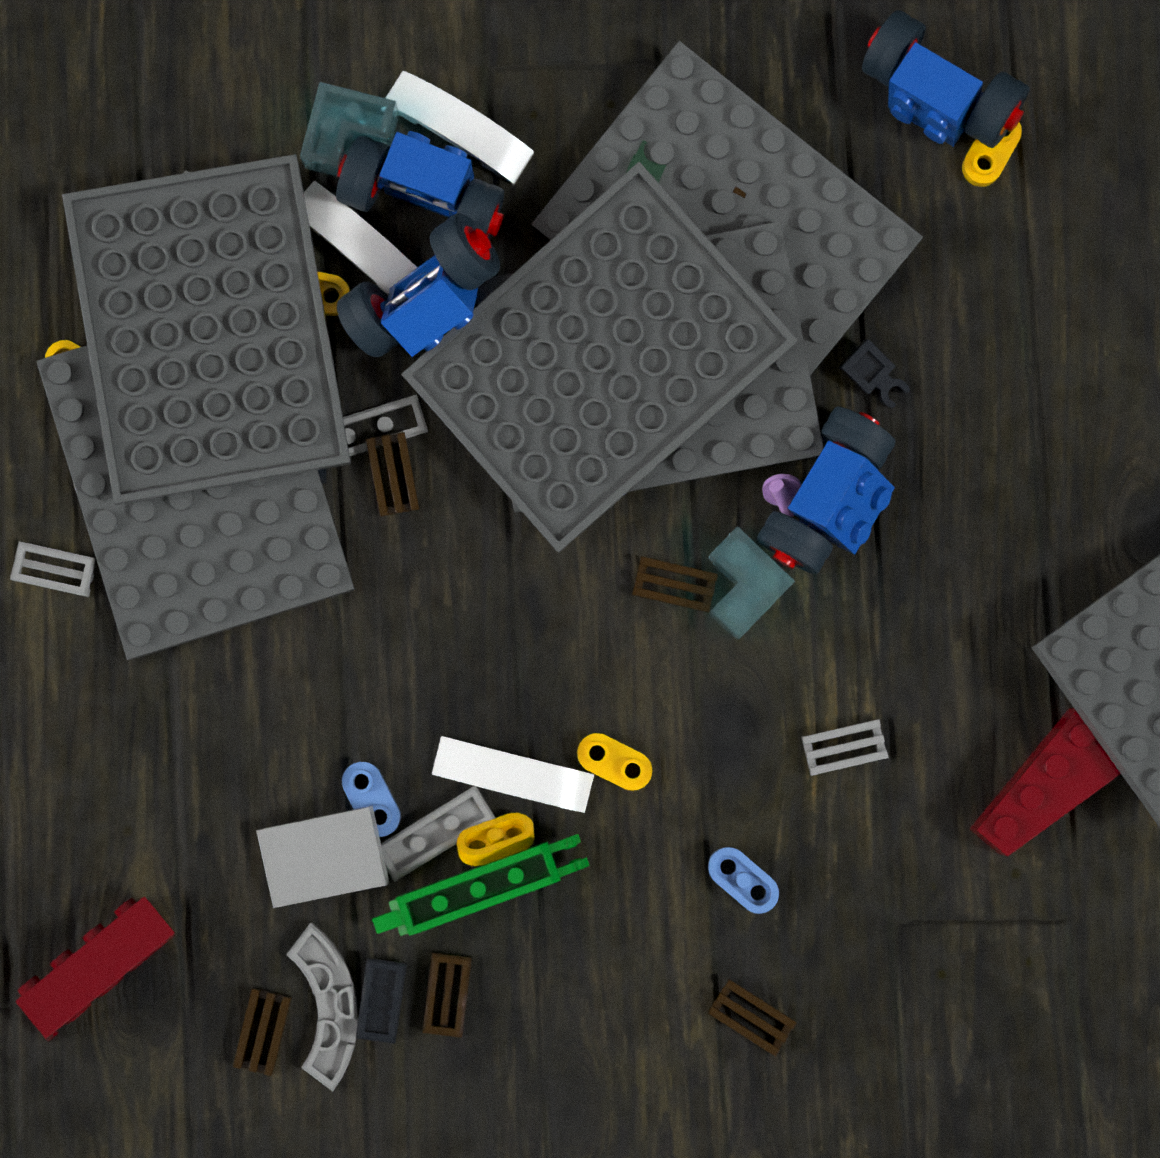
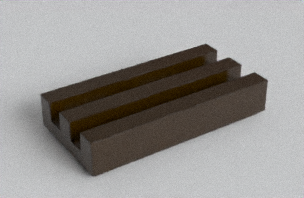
[366,432,419,516]
[632,556,718,613]
[422,952,472,1038]
[708,979,797,1057]
[233,988,292,1076]

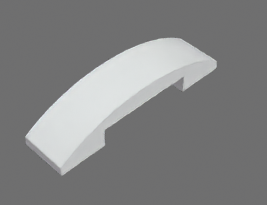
[383,71,534,185]
[304,181,418,295]
[432,736,594,813]

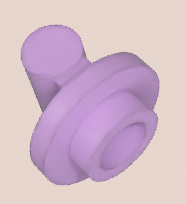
[762,474,801,517]

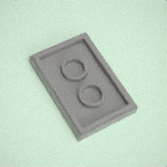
[256,805,389,908]

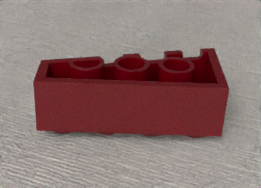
[970,708,1121,856]
[15,896,175,1042]

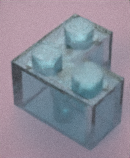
[300,82,400,177]
[708,526,795,640]

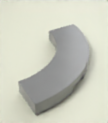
[287,922,359,1092]

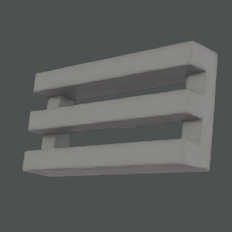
[10,541,97,597]
[801,719,889,776]

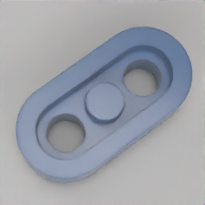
[342,762,401,837]
[708,847,779,914]

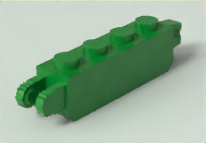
[372,834,590,936]

